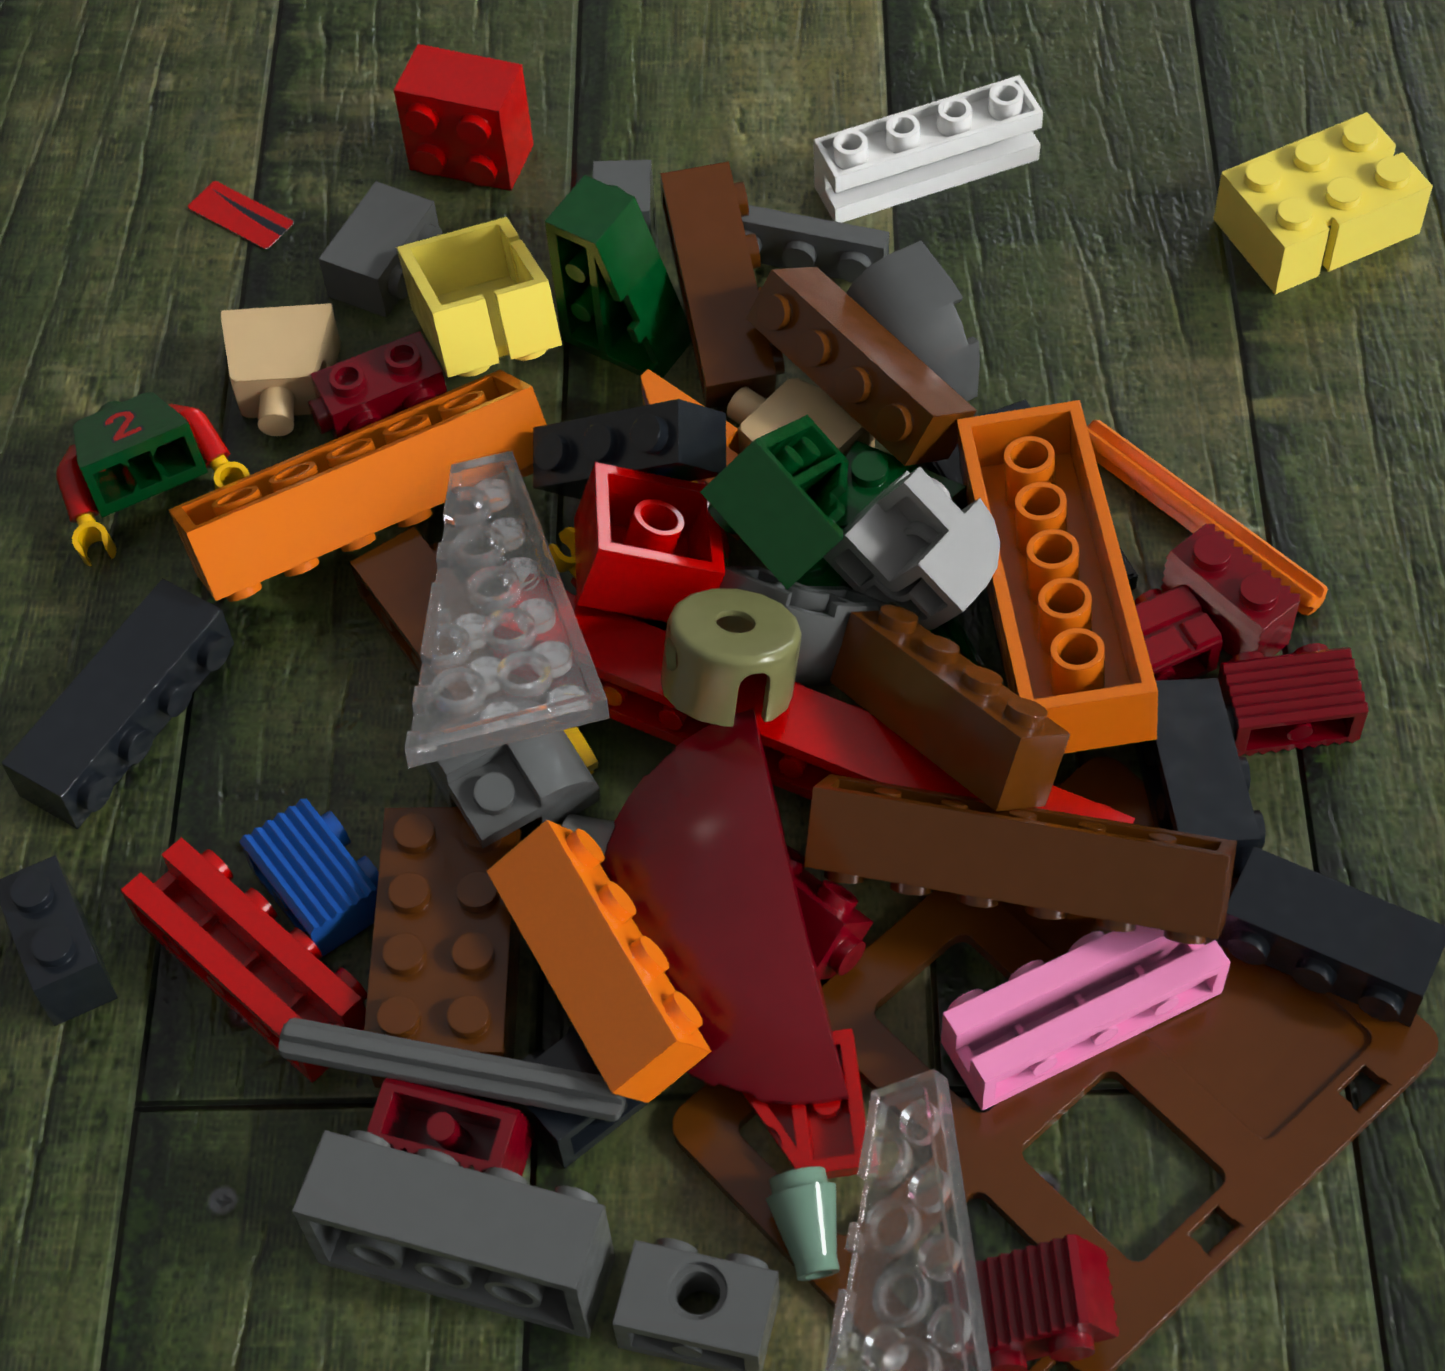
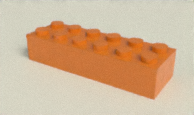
[169,370,547,602]
[957,400,1158,754]

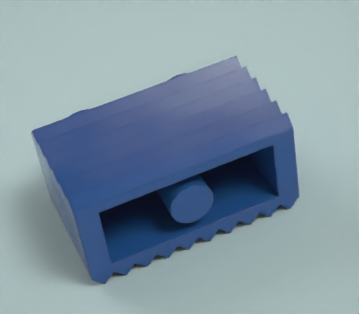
[239,799,379,959]

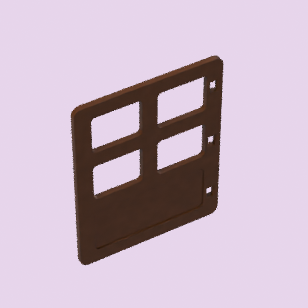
[672,756,1439,1371]

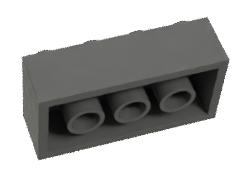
[292,1130,616,1339]

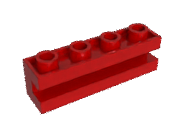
[121,837,367,1083]

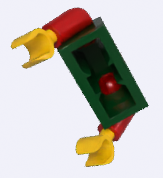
[56,392,250,566]

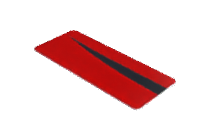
[188,181,293,249]

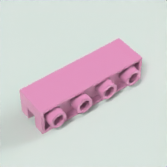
[941,925,1231,1111]

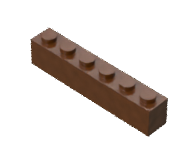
[804,774,1237,945]

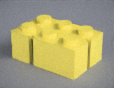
[1213,112,1433,294]
[397,217,562,378]

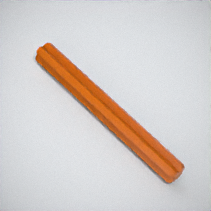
[1087,420,1328,616]

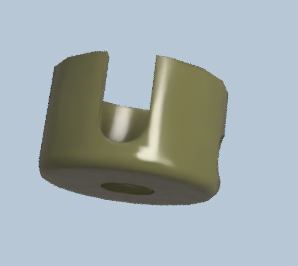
[660,588,802,727]

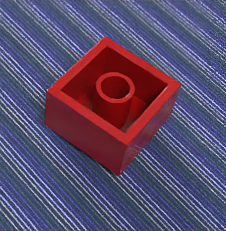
[393,44,534,191]
[574,462,725,623]

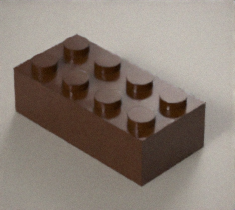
[364,807,524,1088]

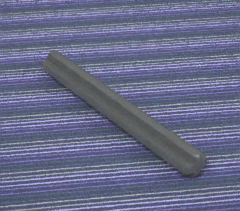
[279,1018,626,1122]

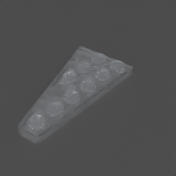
[405,451,609,768]
[825,1069,992,1371]

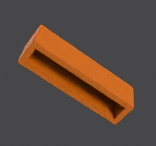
[486,820,712,1103]

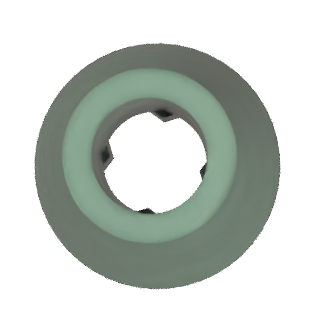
[766,1166,840,1281]

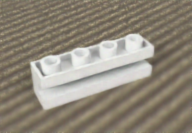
[814,75,1043,223]

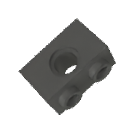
[612,1238,780,1371]

